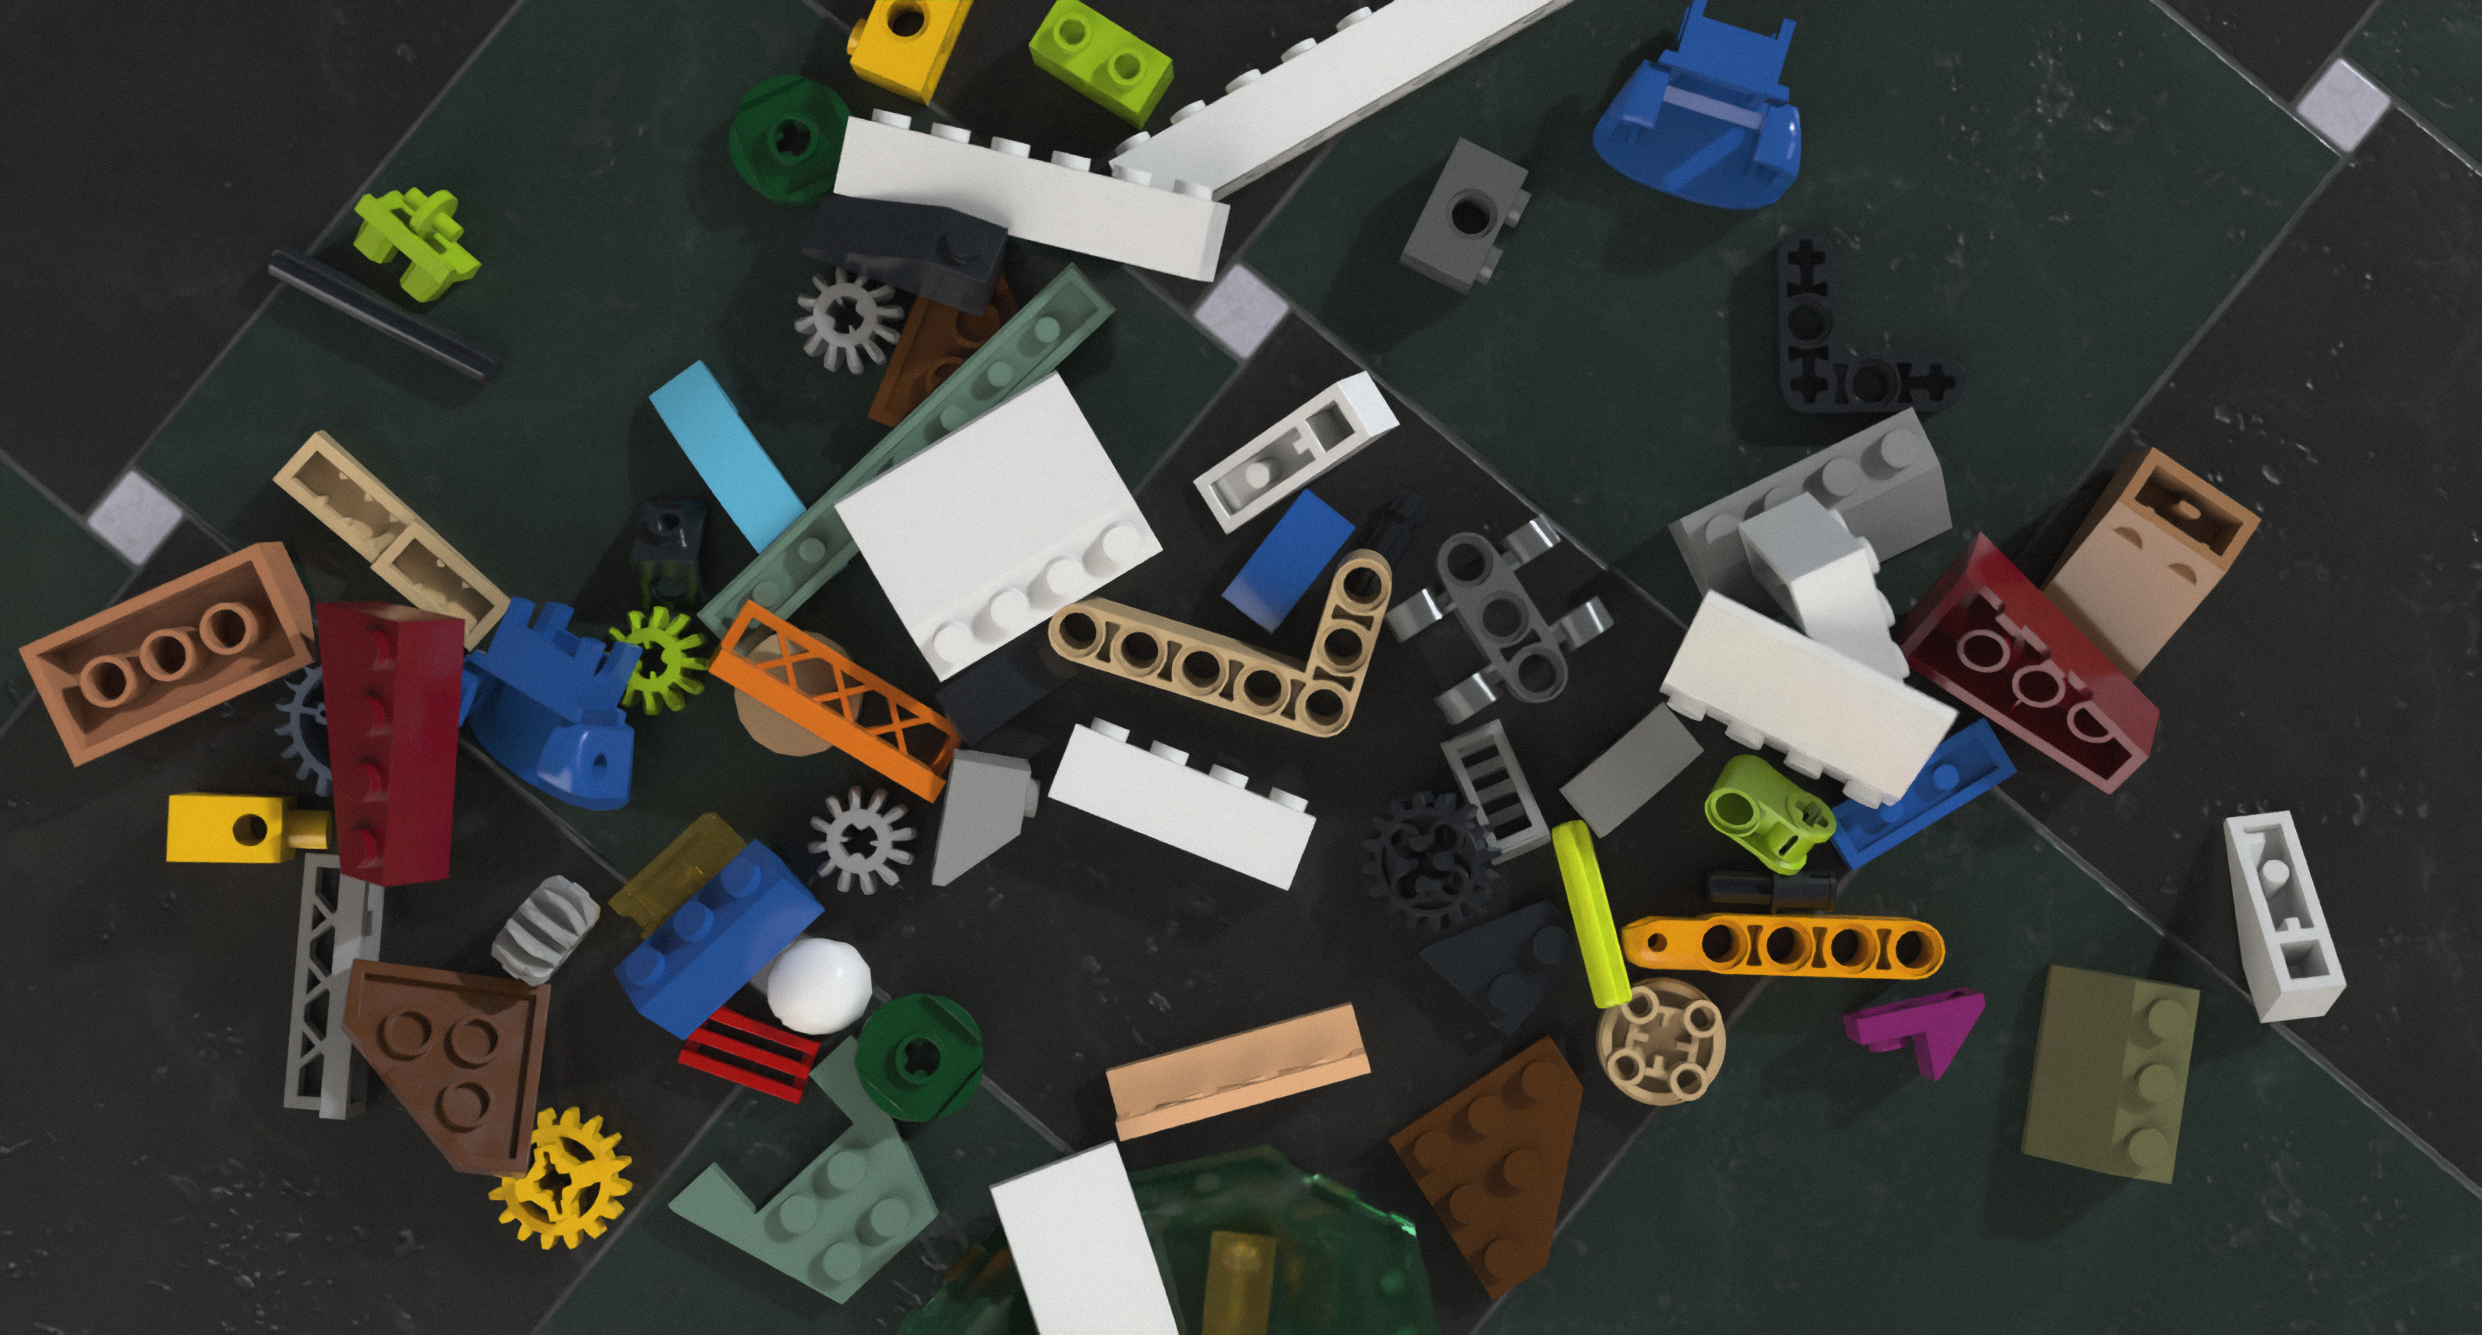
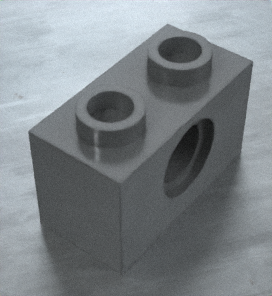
[1399,137,1531,296]

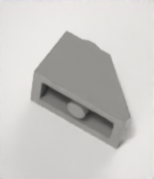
[931,747,1040,886]

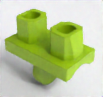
[353,187,482,303]

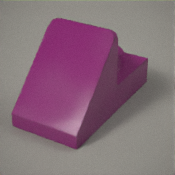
[1842,987,1986,1082]

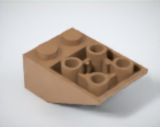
[2039,447,2261,682]

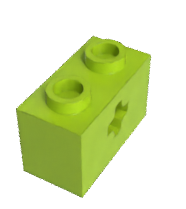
[1029,0,1174,130]

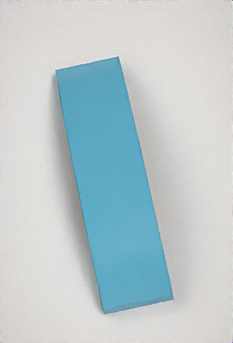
[648,360,849,578]

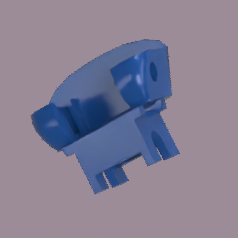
[1591,0,1801,210]
[459,596,643,811]

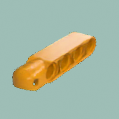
[1620,911,1945,980]

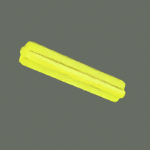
[1551,820,1632,1009]

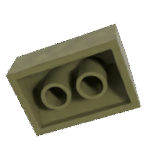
[2020,964,2200,1184]

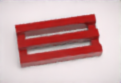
[677,1006,822,1104]

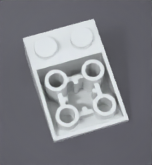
[1737,492,1910,685]

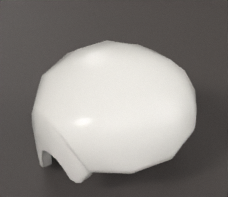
[767,938,872,1035]

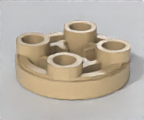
[1596,976,1726,1106]

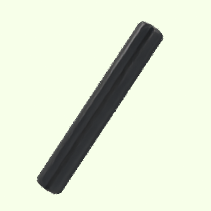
[266,244,503,384]

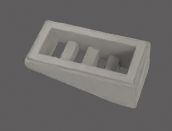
[1440,719,1551,866]

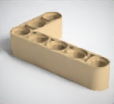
[1048,549,1392,737]

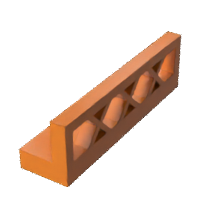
[707,598,962,803]

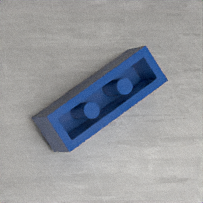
[613,839,825,1041]

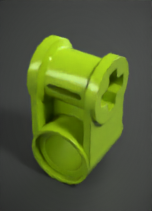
[1705,754,1837,876]

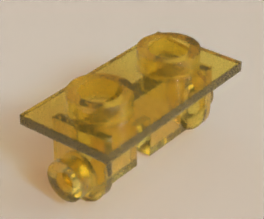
[1202,1230,1277,1335]

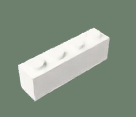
[1048,717,1316,891]

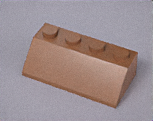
[18,541,317,767]

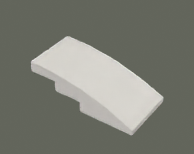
[989,1140,1179,1335]

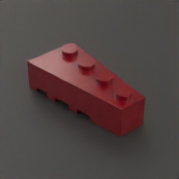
[1896,531,2160,795]
[316,601,466,887]

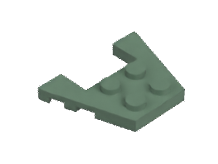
[668,1032,939,1304]

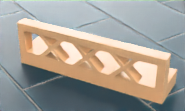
[1106,1002,1371,1142]

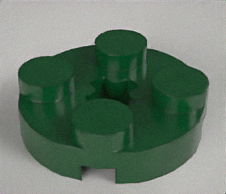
[728,74,853,206]
[853,993,984,1122]

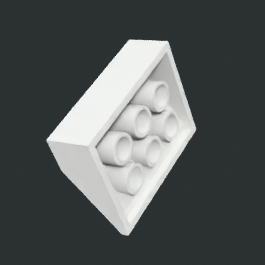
[833,370,1163,682]
[1659,590,1958,809]

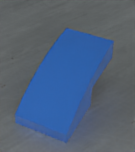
[1222,488,1356,635]

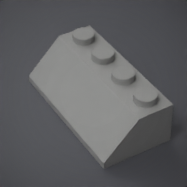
[1668,407,1952,618]

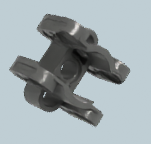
[1383,513,1614,725]

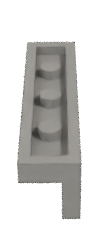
[283,852,385,1120]

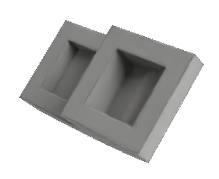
[1559,702,1704,838]

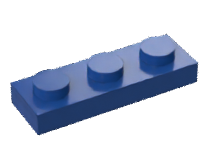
[1829,717,2017,871]

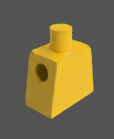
[167,792,332,863]

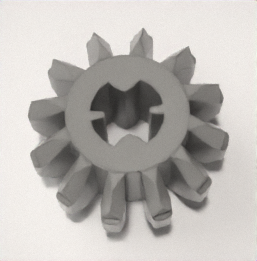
[794,267,905,375]
[808,786,918,895]
[491,875,600,987]

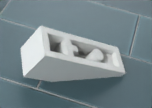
[1193,371,1400,534]
[2223,811,2347,1023]

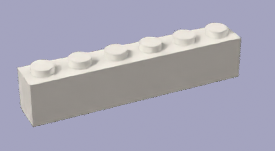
[833,109,1231,282]

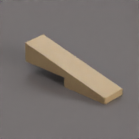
[272,430,511,651]

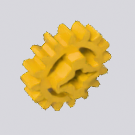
[488,1107,633,1250]

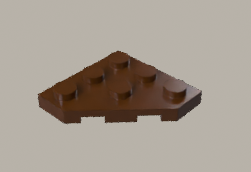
[867,271,1019,429]
[341,958,551,1179]
[1387,1032,1584,1301]

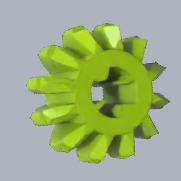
[603,606,709,715]

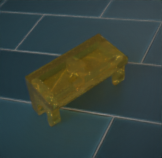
[608,812,748,940]

